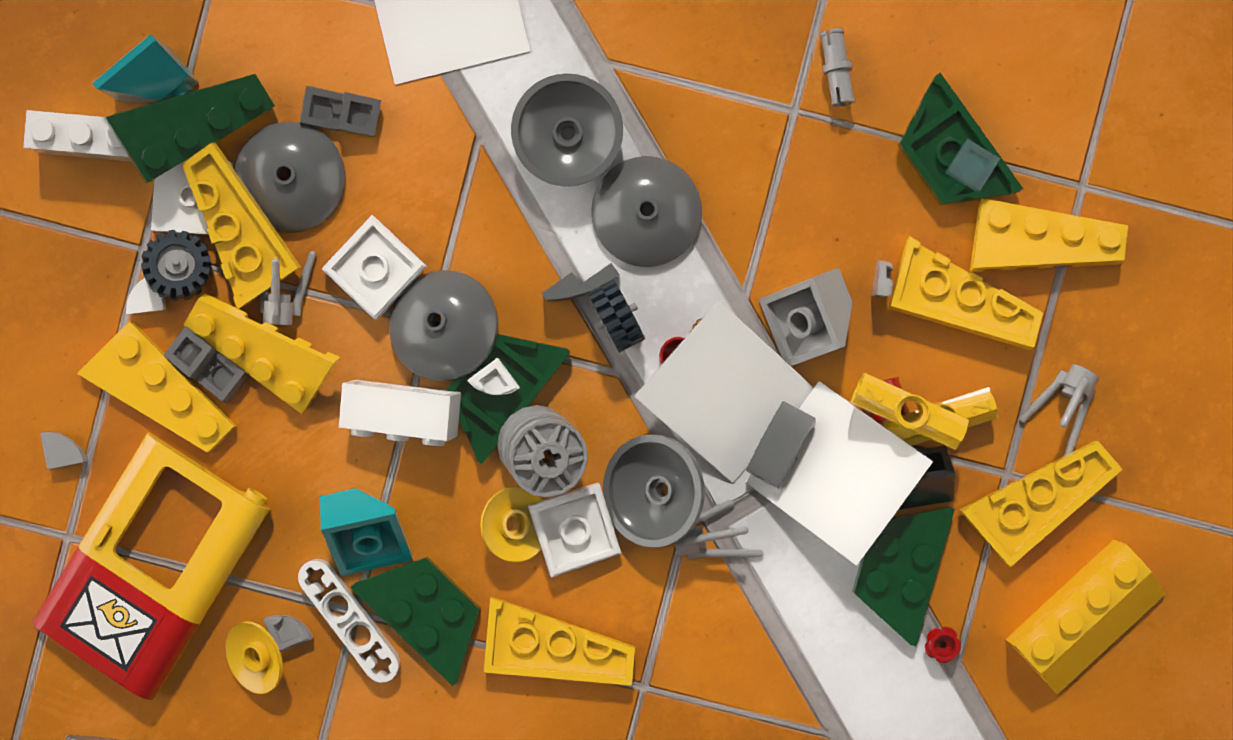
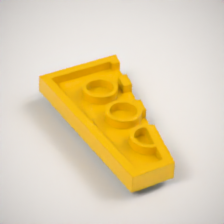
[182,143,301,309]
[970,198,1128,272]
[888,236,1043,350]
[184,294,340,414]
[77,321,236,453]
[959,441,1123,567]
[484,596,635,686]

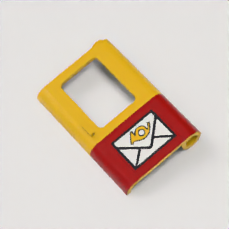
[32,432,270,700]

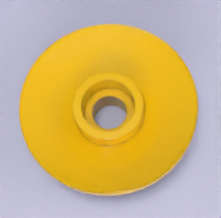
[480,487,542,562]
[225,621,283,694]

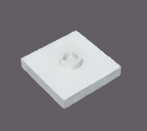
[151,159,233,235]
[322,215,428,320]
[528,482,621,577]

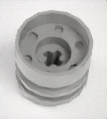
[497,405,588,497]

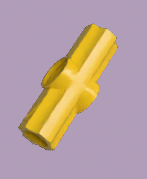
[850,373,969,450]
[880,387,998,446]

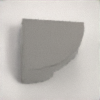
[871,260,893,298]
[40,432,87,469]
[263,615,313,652]

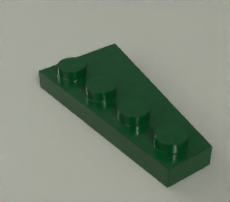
[104,74,275,183]

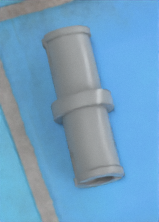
[820,28,856,107]

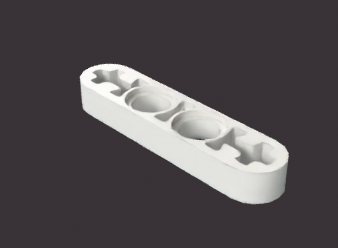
[298,559,401,683]

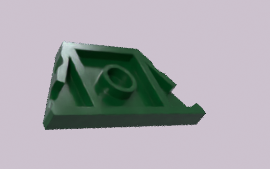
[898,72,1024,205]
[445,334,571,464]
[852,507,955,647]
[350,556,480,686]

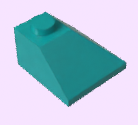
[92,34,199,104]
[320,488,413,576]

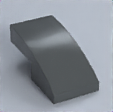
[299,86,381,137]
[541,263,620,301]
[163,326,250,403]
[746,401,816,489]

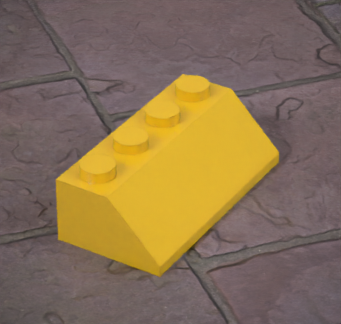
[1006,540,1166,695]

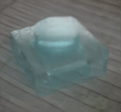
[945,139,1000,192]

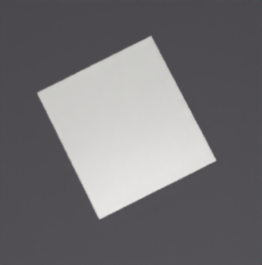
[374,0,530,85]
[634,300,814,483]
[745,381,933,566]

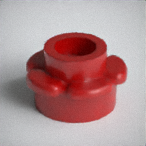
[924,626,961,663]

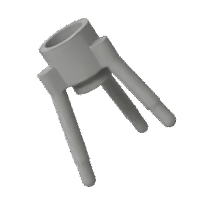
[260,251,316,325]
[1019,364,1099,456]
[675,500,764,560]

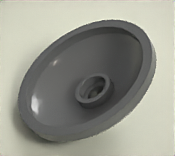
[511,73,623,187]
[235,122,346,233]
[591,156,702,267]
[389,270,499,381]
[603,434,705,547]

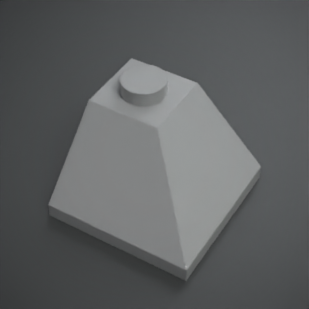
[759,268,852,366]

